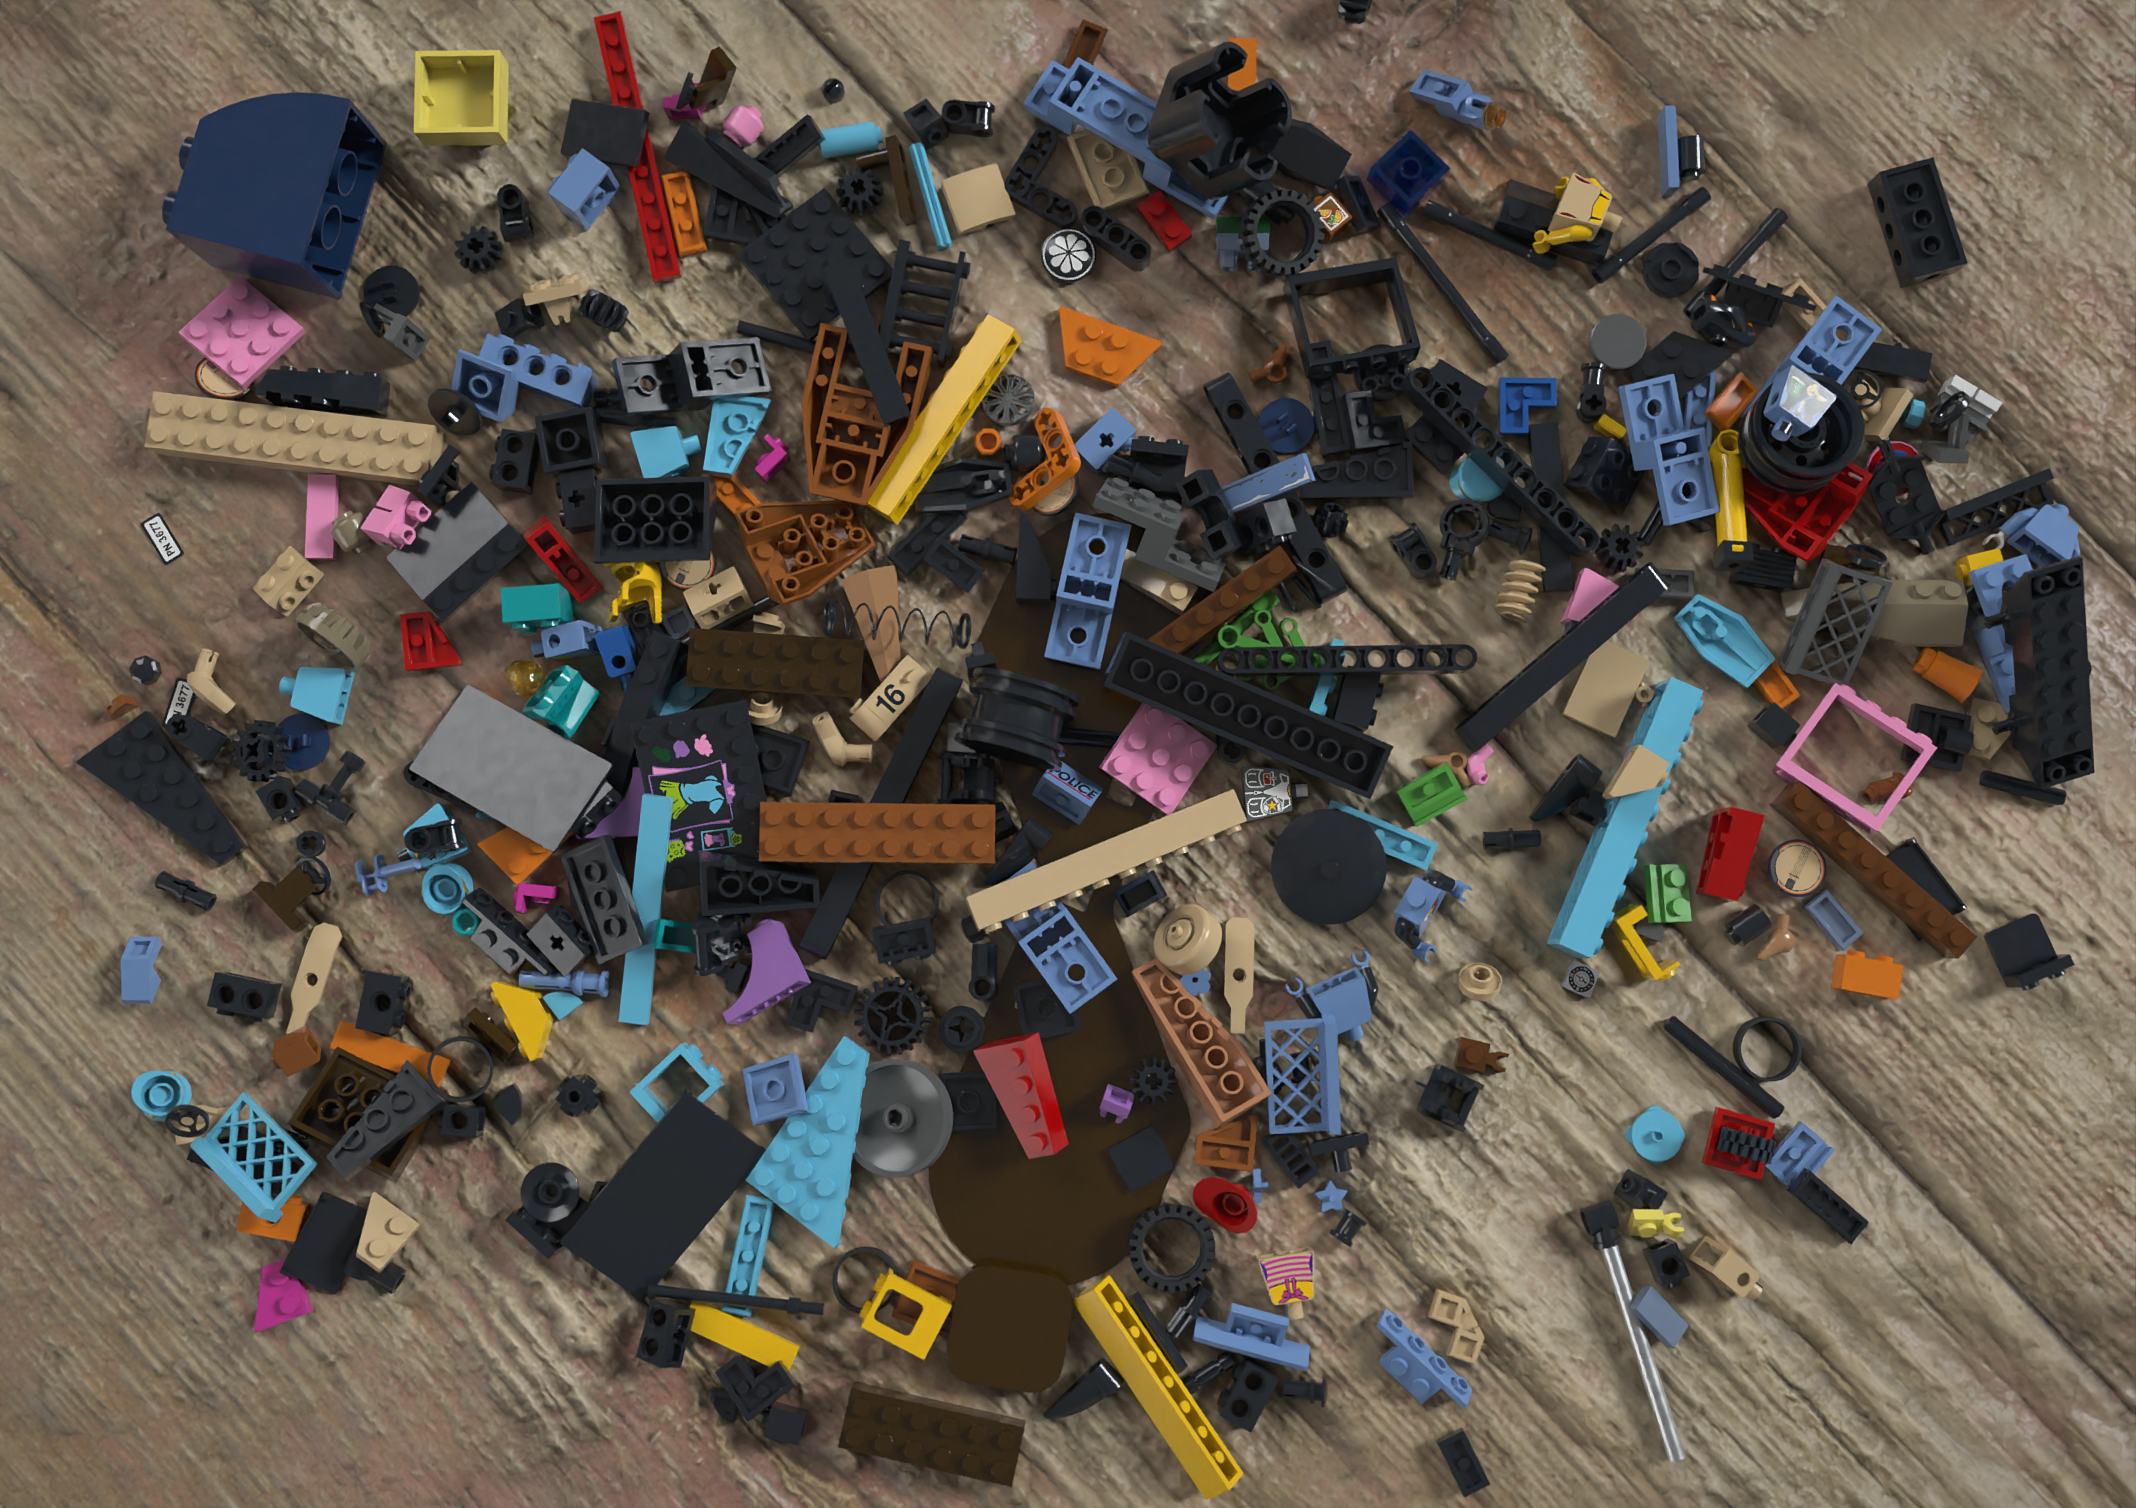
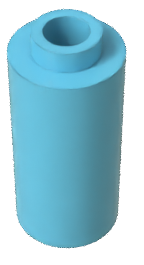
[820,121,883,159]

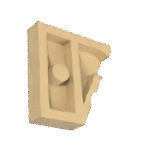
[356,1192,420,1273]

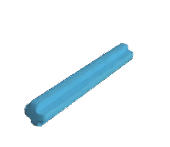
[909,142,952,250]

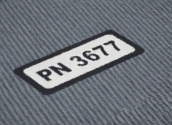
[141,513,184,565]
[162,678,195,730]

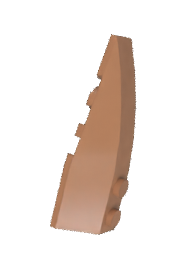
[1131,958,1272,1129]

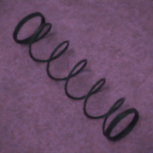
[823,599,971,649]

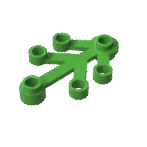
[1216,609,1321,690]

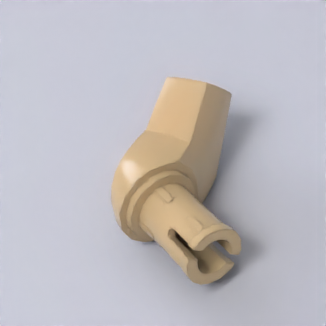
[187,648,236,716]
[812,712,873,766]

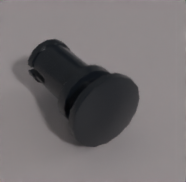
[1487,519,1532,555]
[1283,1377,1328,1408]

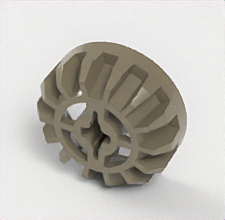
[294,603,371,671]

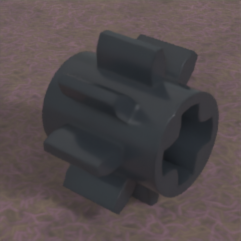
[1313,503,1349,538]

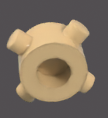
[1633,682,1656,707]

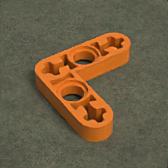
[1009,407,1081,510]

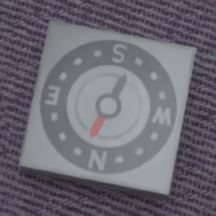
[1560,960,1600,998]

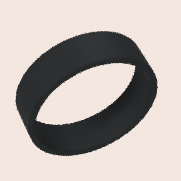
[875,870,939,925]
[1733,1017,1802,1082]
[427,1036,494,1102]
[832,1246,898,1314]

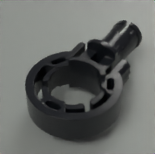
[1439,499,1490,581]

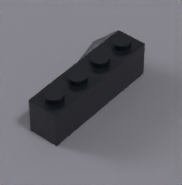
[255,366,390,417]

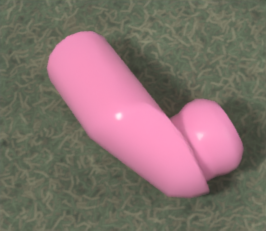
[1467,744,1494,785]

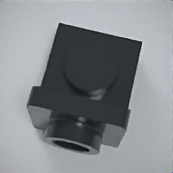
[903,98,949,150]

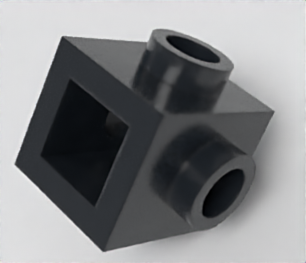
[555,1074,603,1117]

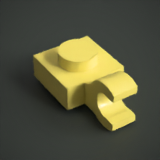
[1627,1209,1684,1238]

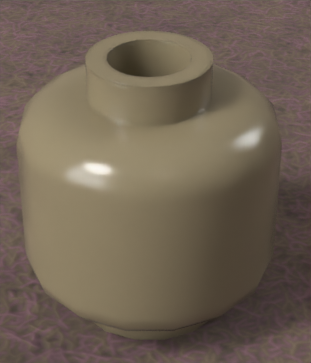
[331,510,372,554]

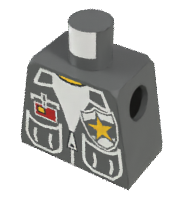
[1241,766,1308,823]

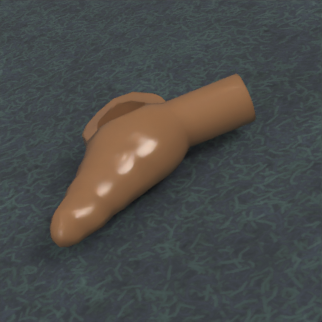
[1421,751,1473,789]
[1757,914,1795,961]

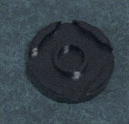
[1642,242,1699,299]

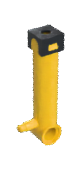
[1708,430,1753,572]

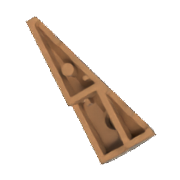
[841,565,903,714]

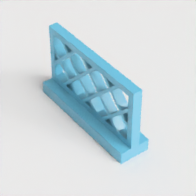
[190,1092,317,1223]

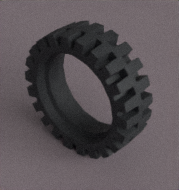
[1238,189,1325,277]
[1128,1202,1215,1293]

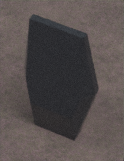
[1255,119,1352,191]
[914,457,1013,514]

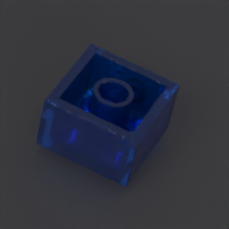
[1366,129,1451,218]

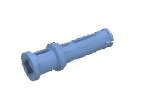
[519,970,610,997]

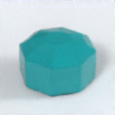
[452,908,482,936]

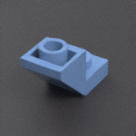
[121,936,162,1004]

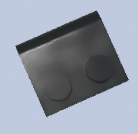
[1127,436,1189,508]

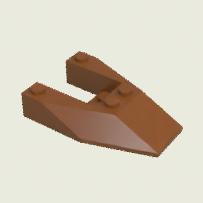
[801,323,934,506]

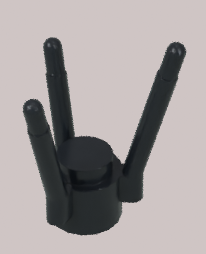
[1278,554,1336,611]

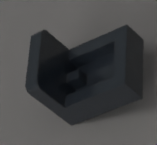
[494,298,545,339]
[1614,1169,1668,1210]

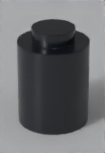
[1677,135,1705,181]
[1724,904,1772,947]

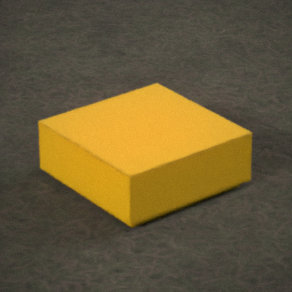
[1593,414,1627,442]

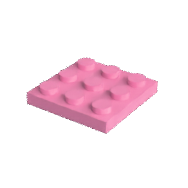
[178,276,305,389]
[1099,703,1217,815]

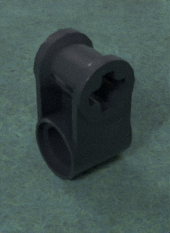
[942,99,996,138]
[497,184,534,242]
[1388,522,1437,580]
[166,714,228,762]
[404,819,466,855]

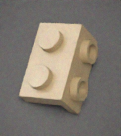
[252,546,324,616]

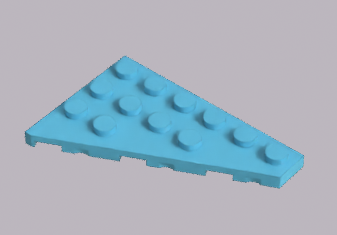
[746,1036,870,1248]

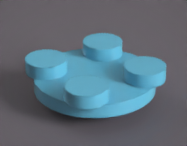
[1625,1105,1685,1165]

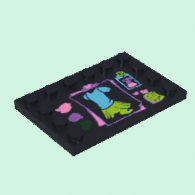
[630,699,779,892]

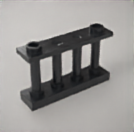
[879,239,971,368]

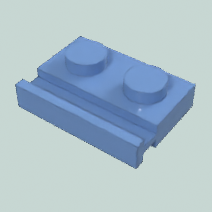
[1764,1121,1835,1188]

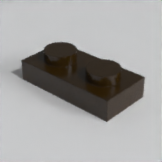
[463,1007,517,1064]

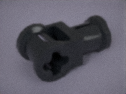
[1576,362,1607,423]

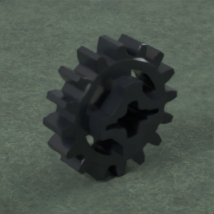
[231,720,292,783]

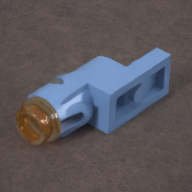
[1409,69,1507,131]

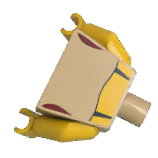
[1532,173,1622,254]

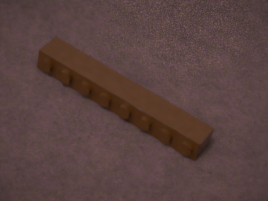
[1770,781,1977,959]

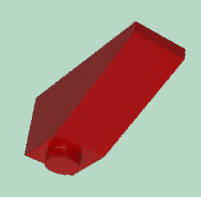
[523,515,603,604]

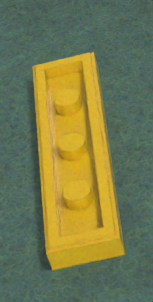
[690,1301,800,1371]

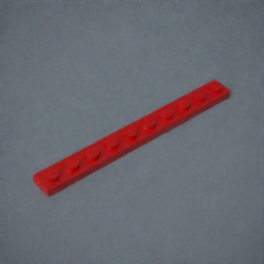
[593,11,682,284]

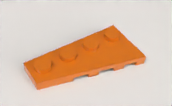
[477,827,574,886]

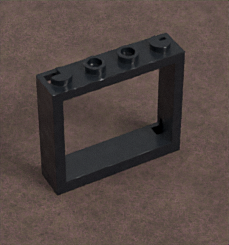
[1283,257,1421,379]

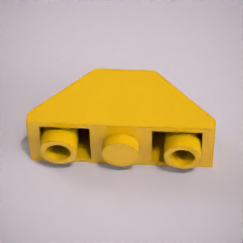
[490,981,555,1062]

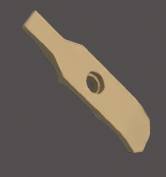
[1224,917,1254,1034]
[286,922,343,1034]

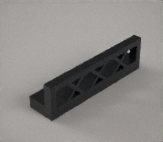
[1938,468,2054,546]

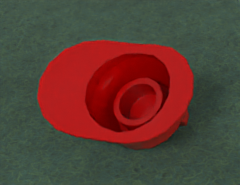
[1193,1177,1258,1234]

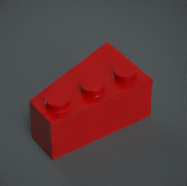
[1696,807,1765,902]

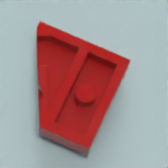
[400,611,463,672]

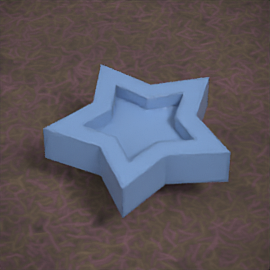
[1252,1169,1268,1204]
[1313,1179,1348,1213]

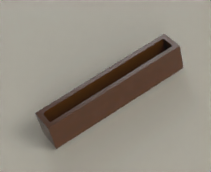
[1148,546,1298,655]

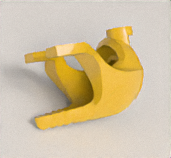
[604,562,662,624]

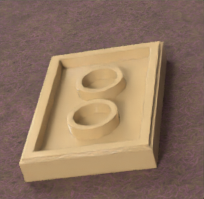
[1067,129,1149,212]
[1561,641,1650,739]

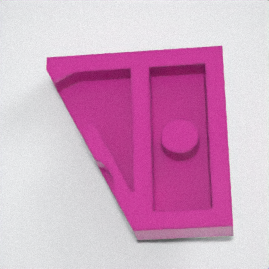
[254,1259,313,1333]

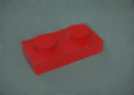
[1137,190,1192,253]

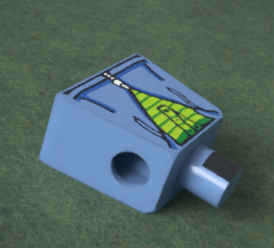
[531,620,602,662]

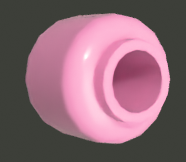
[722,105,764,148]

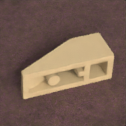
[1120,549,1198,616]

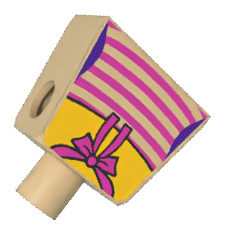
[1256,1247,1314,1320]

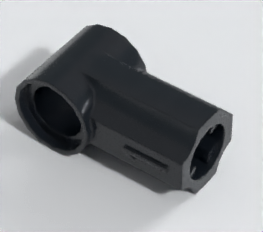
[968,944,999,1002]
[342,1241,407,1294]

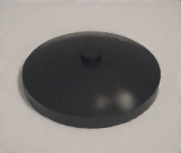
[1271,809,1387,925]

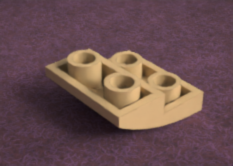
[940,164,1016,234]

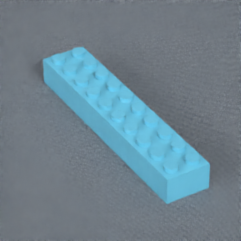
[1546,677,1703,958]

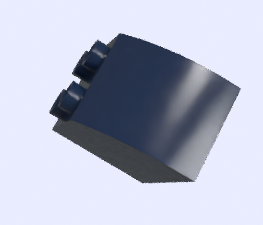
[162,92,387,300]

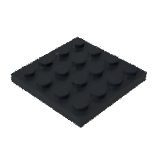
[737,188,893,342]

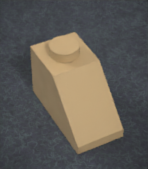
[1602,744,1670,799]

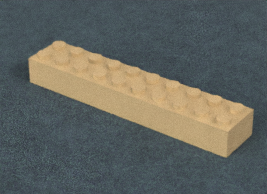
[144,391,444,486]

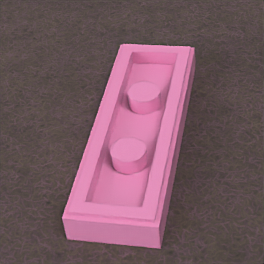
[305,474,340,560]

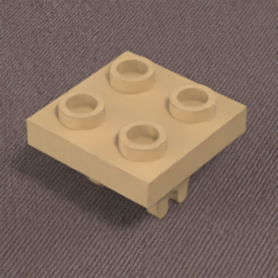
[523,274,589,325]

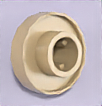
[741,690,782,725]
[1458,963,1502,1001]

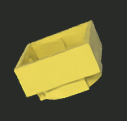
[414,50,509,146]

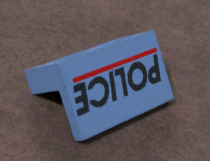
[1032,759,1104,825]

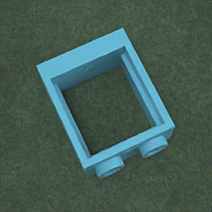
[629,1042,725,1123]

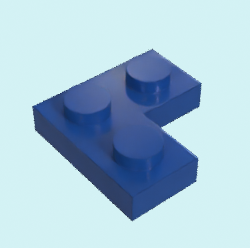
[1498,377,1557,436]

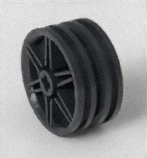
[1737,372,1864,494]

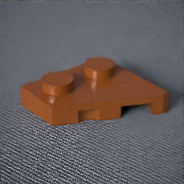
[1194,1115,1258,1172]

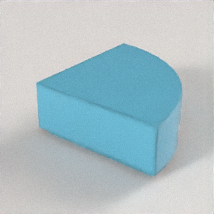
[542,991,585,1020]

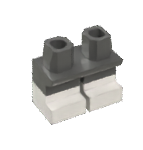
[1929,375,2002,444]

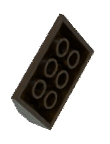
[288,1046,434,1183]

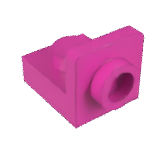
[663,83,706,120]
[755,434,791,483]
[513,883,560,913]

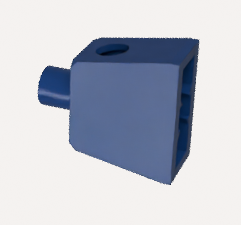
[594,625,640,692]

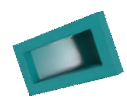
[653,919,696,953]

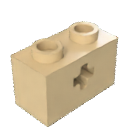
[683,566,754,629]

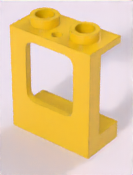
[1610,904,1681,982]
[859,1268,952,1360]

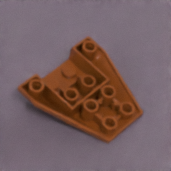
[735,500,875,606]

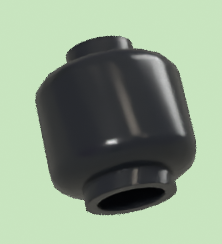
[1003,435,1046,472]

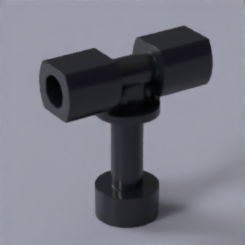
[295,750,367,825]

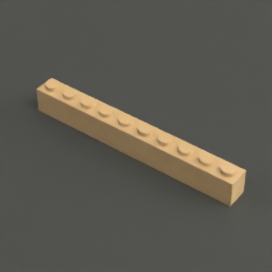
[965,789,1247,934]

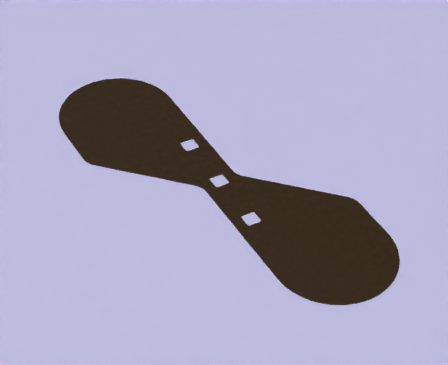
[929,513,1224,1285]

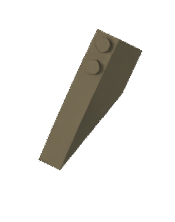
[1781,579,1968,648]

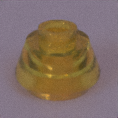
[505,660,545,696]

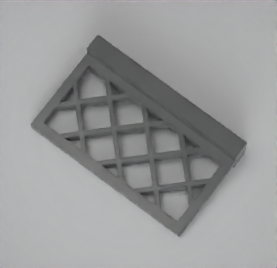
[1778,558,1893,686]

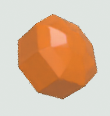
[975,428,1002,457]

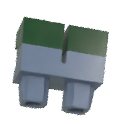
[1215,217,1270,272]

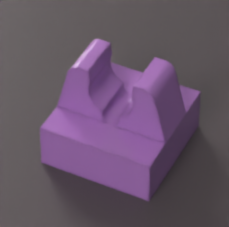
[1100,1084,1135,1123]

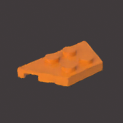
[1059,306,1162,387]

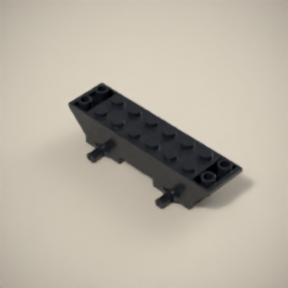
[1984,556,2095,789]

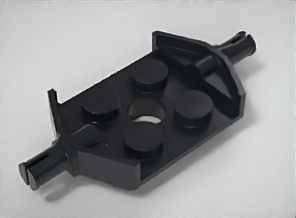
[1868,438,1946,555]

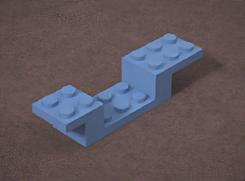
[1023,57,1229,219]

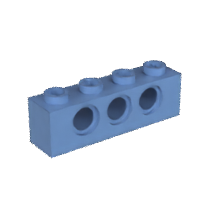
[479,334,598,409]

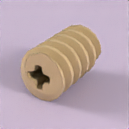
[1494,560,1546,623]

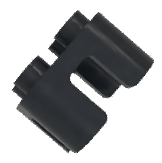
[1147,42,1292,200]

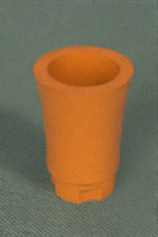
[1911,647,1983,703]

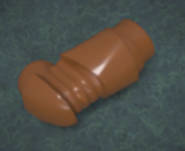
[1862,772,1913,805]

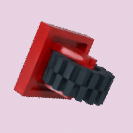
[1701,1106,1776,1180]

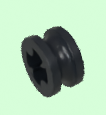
[296,830,326,857]

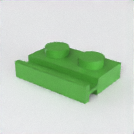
[1395,762,1467,827]
[1643,864,1692,923]

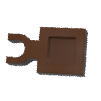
[1454,1037,1509,1072]

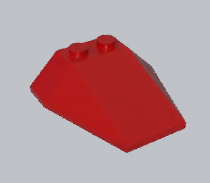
[1742,447,1873,562]

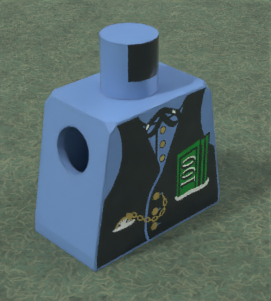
[1764,365,1837,441]

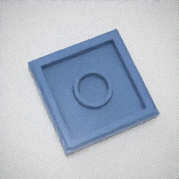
[742,1053,809,1126]

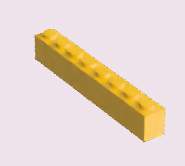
[867,314,1022,525]
[1073,1275,1244,1500]

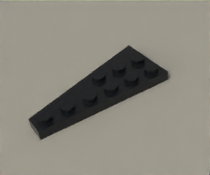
[76,711,248,865]

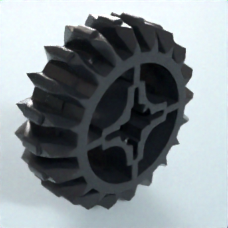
[854,977,932,1055]

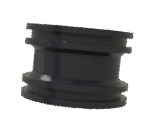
[954,667,1080,771]

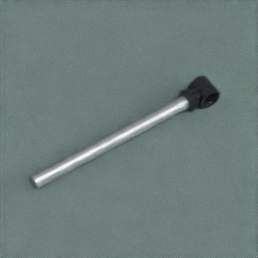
[1580,1200,1686,1462]

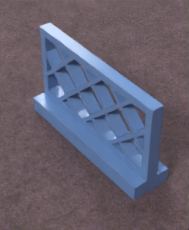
[1264,1014,1341,1135]

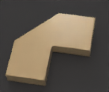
[1427,1288,1485,1366]

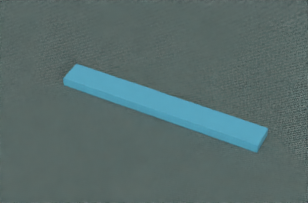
[618,794,674,1025]

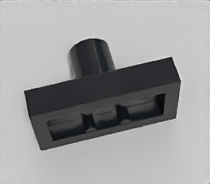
[1307,1131,1370,1173]

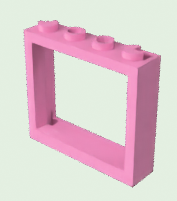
[1772,683,1937,836]

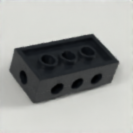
[1867,157,1968,288]

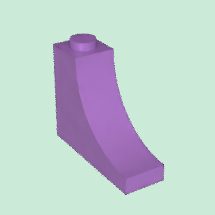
[576,767,645,840]
[723,919,811,1025]

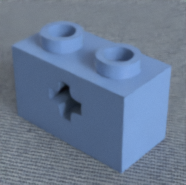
[1074,407,1137,476]

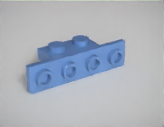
[1193,1303,1310,1371]
[1376,1309,1472,1409]

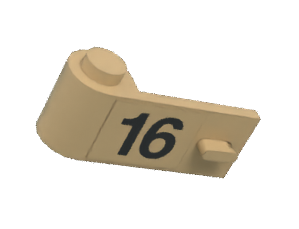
[849,654,932,741]

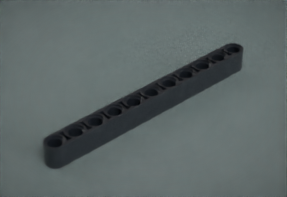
[799,667,963,960]

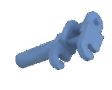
[355,854,422,896]

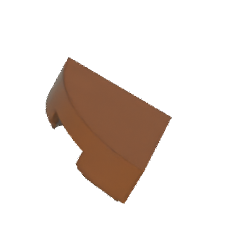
[106,694,139,720]

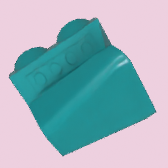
[522,665,600,739]

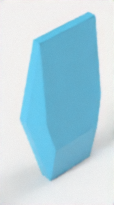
[1674,594,1775,688]

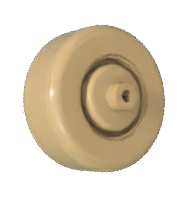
[1154,904,1222,975]

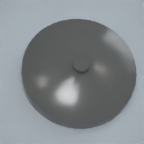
[853,1059,953,1178]

